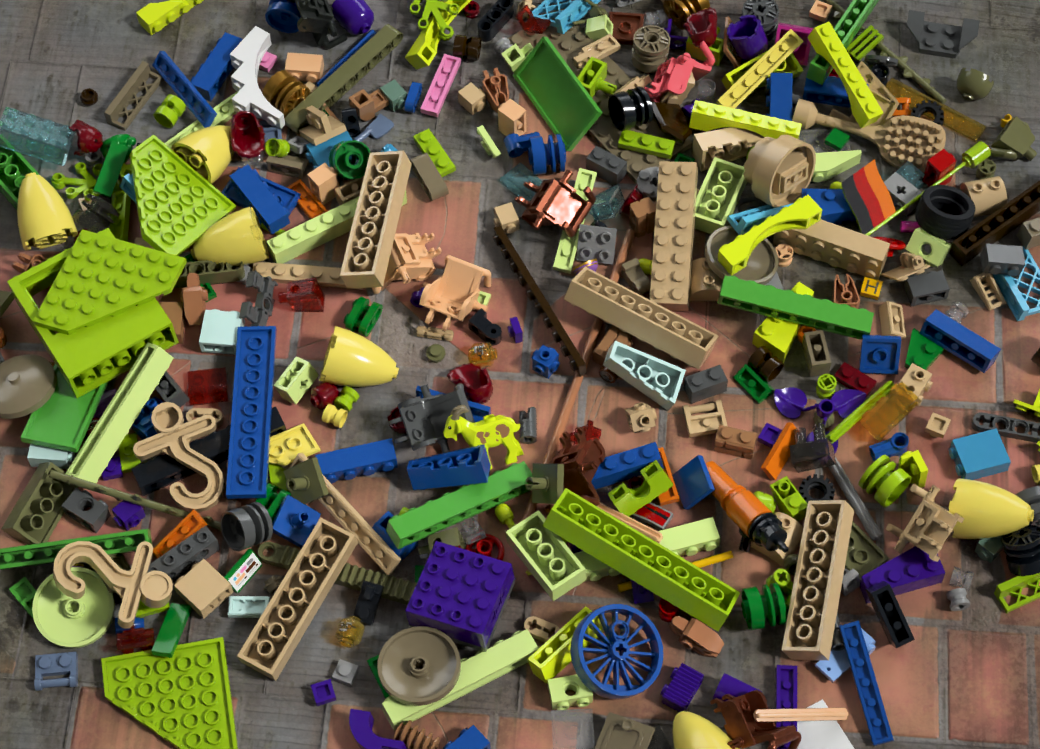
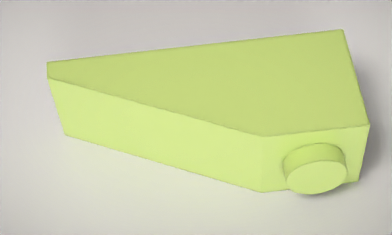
[810,150,862,182]

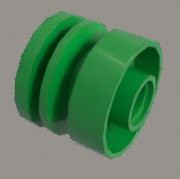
[328,140,371,179]
[741,583,786,630]

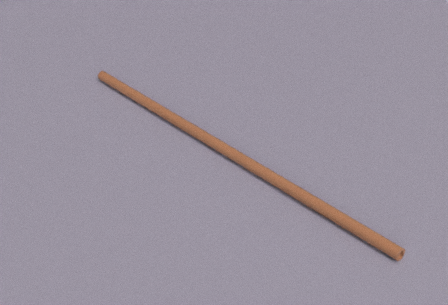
[521,229,635,521]

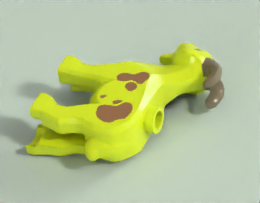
[443,405,524,470]

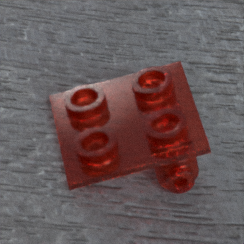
[187,367,228,406]

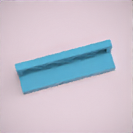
[727,203,793,235]

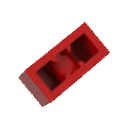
[922,149,957,187]

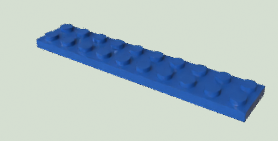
[226,326,277,499]

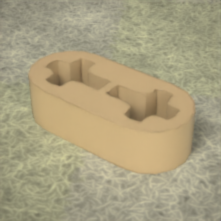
[186,408,224,428]
[524,616,560,643]

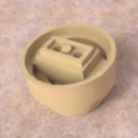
[744,135,816,208]

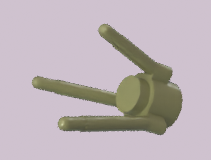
[572,0,608,25]

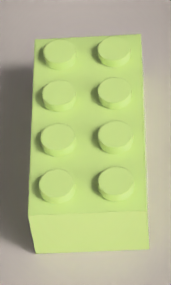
[694,157,747,234]
[506,510,587,601]

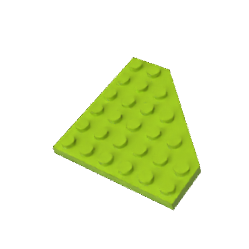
[130,134,236,256]
[33,229,187,335]
[101,637,238,749]

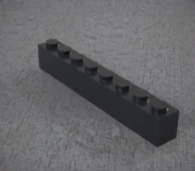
[132,407,286,496]

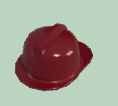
[619,184,645,216]

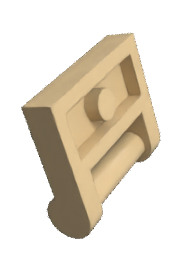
[682,400,727,438]

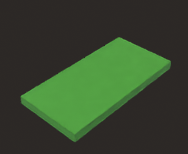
[513,37,603,151]
[20,364,109,453]

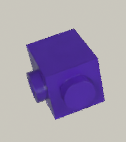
[112,500,146,531]

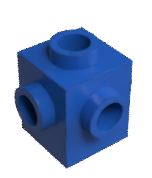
[531,345,560,379]

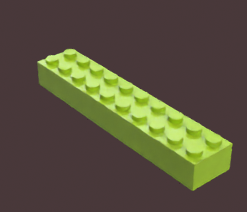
[542,488,740,631]

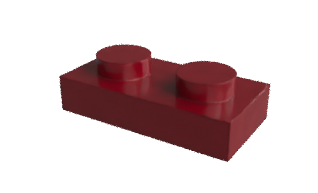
[834,362,877,399]

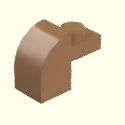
[349,89,389,121]

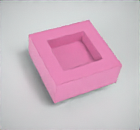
[259,52,277,73]

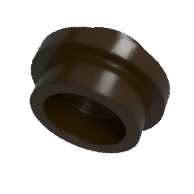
[80,88,98,106]

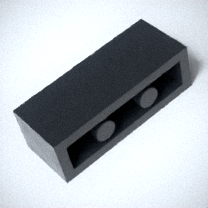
[865,581,915,648]

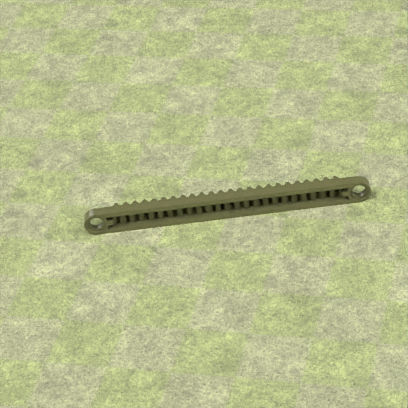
[258,541,417,605]

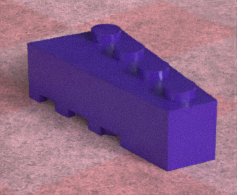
[859,546,945,604]

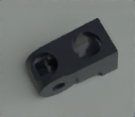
[341,107,361,138]
[468,308,502,346]

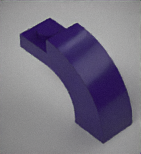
[349,709,407,749]

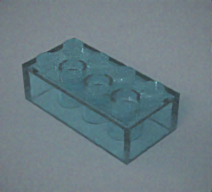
[0,107,76,166]

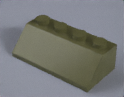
[1,462,79,545]

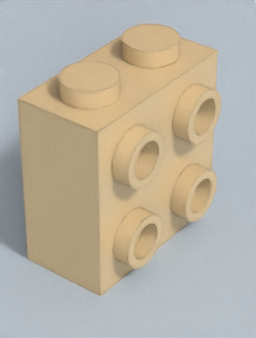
[174,559,233,619]

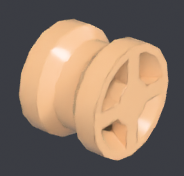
[775,244,793,267]

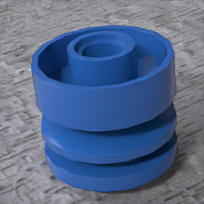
[528,134,566,175]

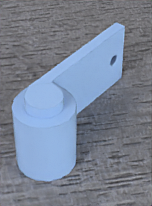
[815,628,876,683]

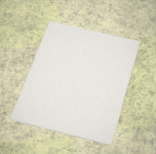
[797,699,854,749]

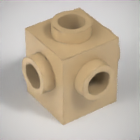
[625,402,657,432]

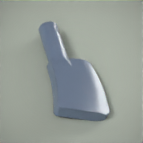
[353,113,394,142]

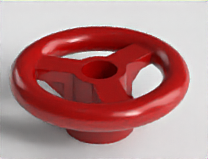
[873,237,906,257]
[465,534,505,560]

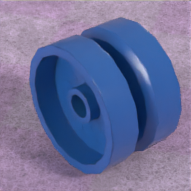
[265,0,301,33]

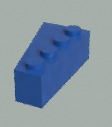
[801,188,857,225]
[407,444,491,490]

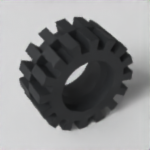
[911,100,944,126]
[798,474,835,504]

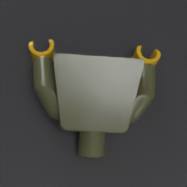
[986,114,1037,161]

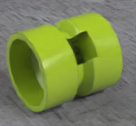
[153,94,186,128]

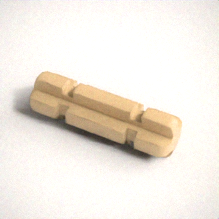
[416,325,454,341]

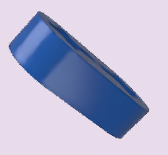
[404,82,422,113]

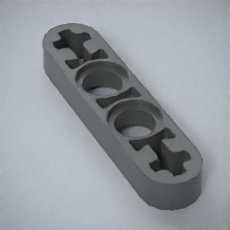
[972,412,1040,443]

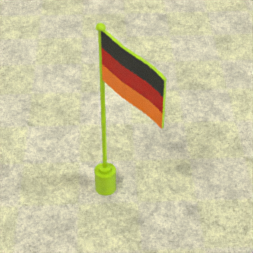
[841,141,991,236]

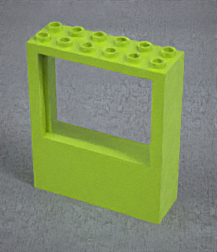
[7,228,179,398]

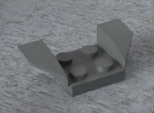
[907,10,980,58]

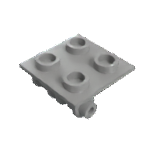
[576,224,617,265]

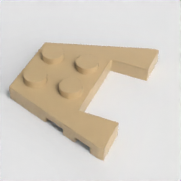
[829,61,899,125]

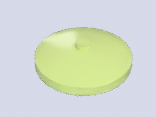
[32,567,115,648]

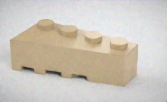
[692,127,764,172]

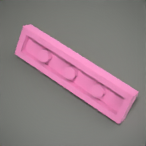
[420,54,461,117]

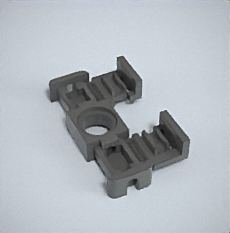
[239,271,278,326]

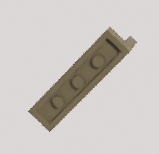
[104,61,164,131]

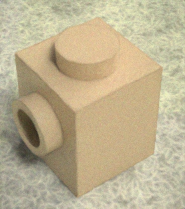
[458,82,486,115]
[493,202,519,234]

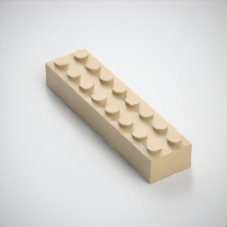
[340,151,412,288]
[650,161,698,311]
[564,267,719,370]
[782,500,854,661]
[237,517,358,681]

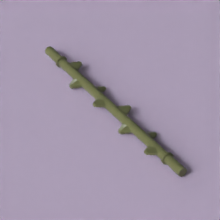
[823,0,947,105]
[49,470,221,531]

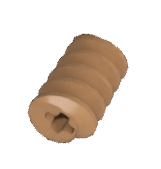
[393,720,440,749]

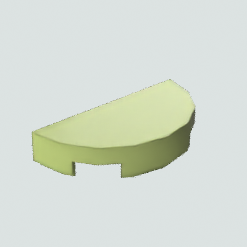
[477,125,501,158]

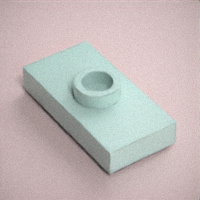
[228,596,270,618]

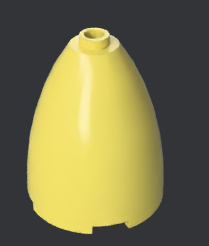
[170,125,235,184]
[17,172,78,250]
[191,207,269,266]
[319,326,399,387]
[949,478,1034,539]
[672,711,740,749]

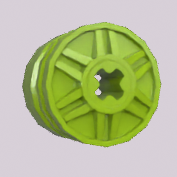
[858,455,912,508]

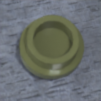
[426,344,446,363]

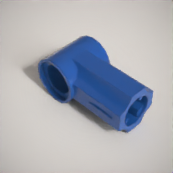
[504,132,540,158]
[869,432,909,461]

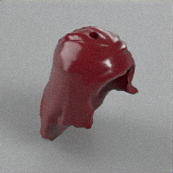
[683,7,717,48]
[230,111,265,159]
[69,120,103,156]
[447,363,493,404]

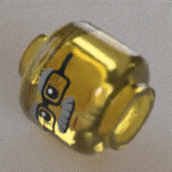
[468,342,497,367]
[335,616,365,648]

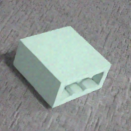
[199,309,245,355]
[27,444,75,469]

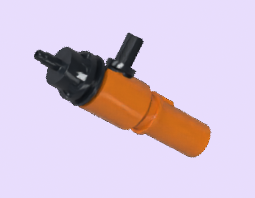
[705,461,789,553]

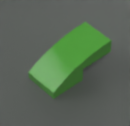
[9,577,37,619]

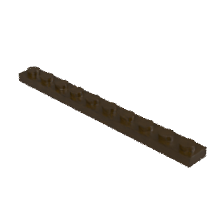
[493,225,587,377]

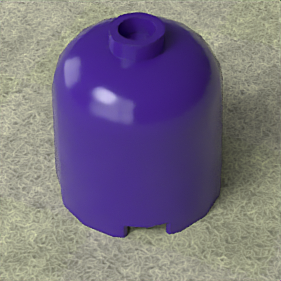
[332,0,374,35]
[727,15,768,61]

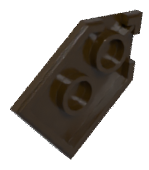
[652,102,693,144]

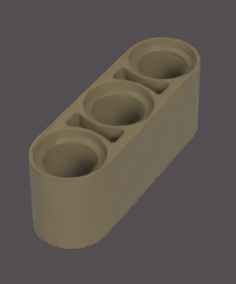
[410,152,449,201]

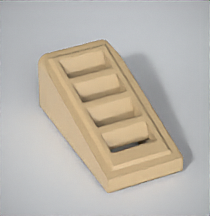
[970,273,1007,311]

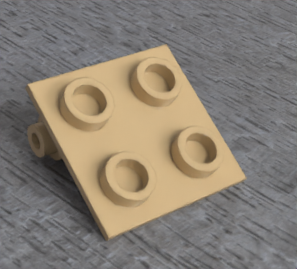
[881,252,930,282]

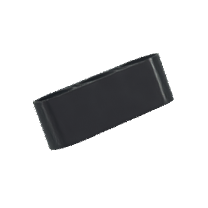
[477,0,514,42]

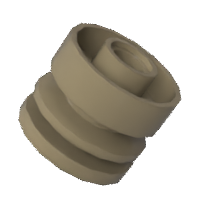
[631,25,670,73]

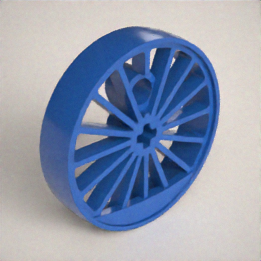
[570,604,663,699]

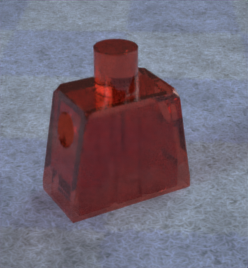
[278,278,325,312]

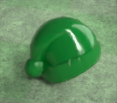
[100,134,136,163]

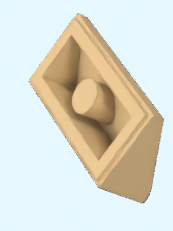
[879,301,906,339]

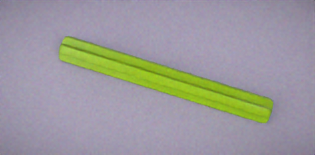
[826,381,896,444]

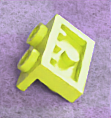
[898,450,928,488]

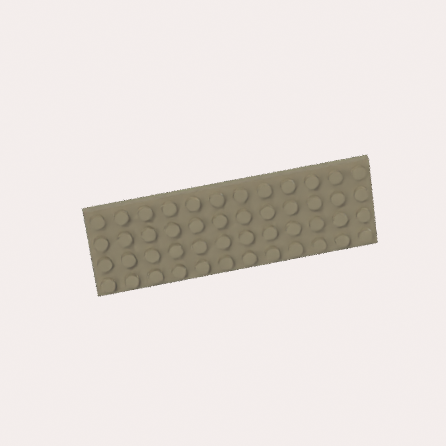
[508,9,692,184]

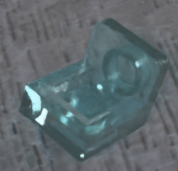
[896,161,925,189]

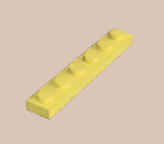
[716,29,803,109]

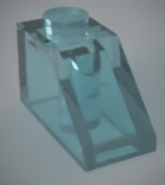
[589,185,625,221]

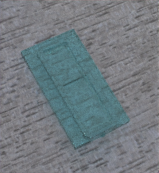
[500,162,543,201]

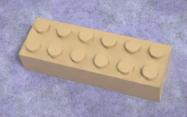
[773,207,890,280]

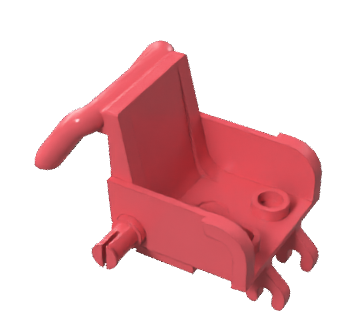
[644,41,715,102]

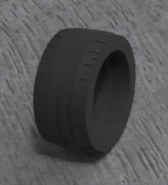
[915,185,975,240]

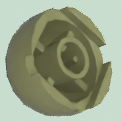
[957,68,994,101]

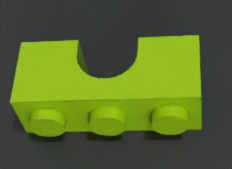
[607,460,674,517]

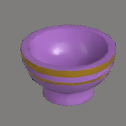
[572,259,598,275]

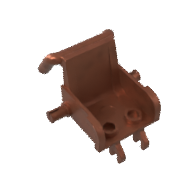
[514,170,596,238]
[544,427,605,513]
[710,690,801,749]

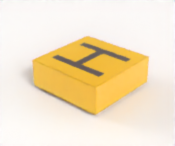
[860,277,883,300]

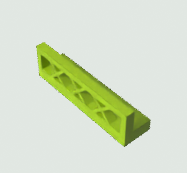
[994,573,1040,614]

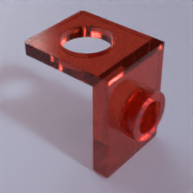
[516,5,551,34]

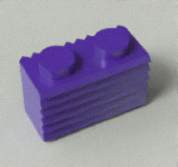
[660,663,704,712]

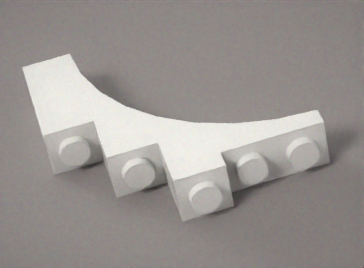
[230,26,285,129]

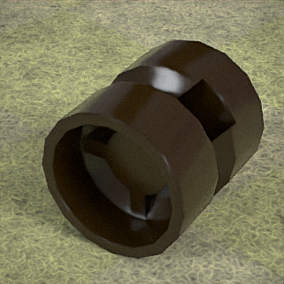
[453,34,482,61]
[748,346,784,382]

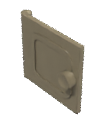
[594,712,655,749]

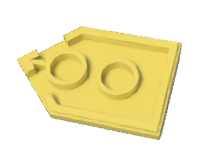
[269,423,321,466]

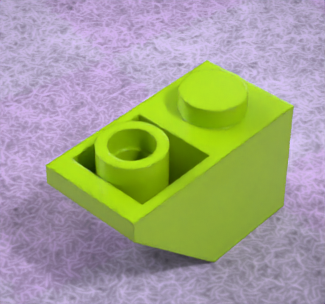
[770,476,808,521]

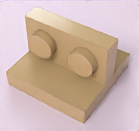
[299,105,347,146]

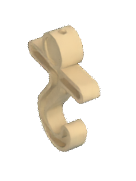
[133,402,225,512]
[53,541,173,629]

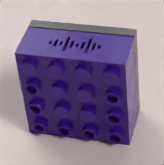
[405,541,515,652]

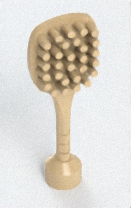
[792,99,946,173]

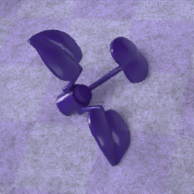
[774,387,866,463]

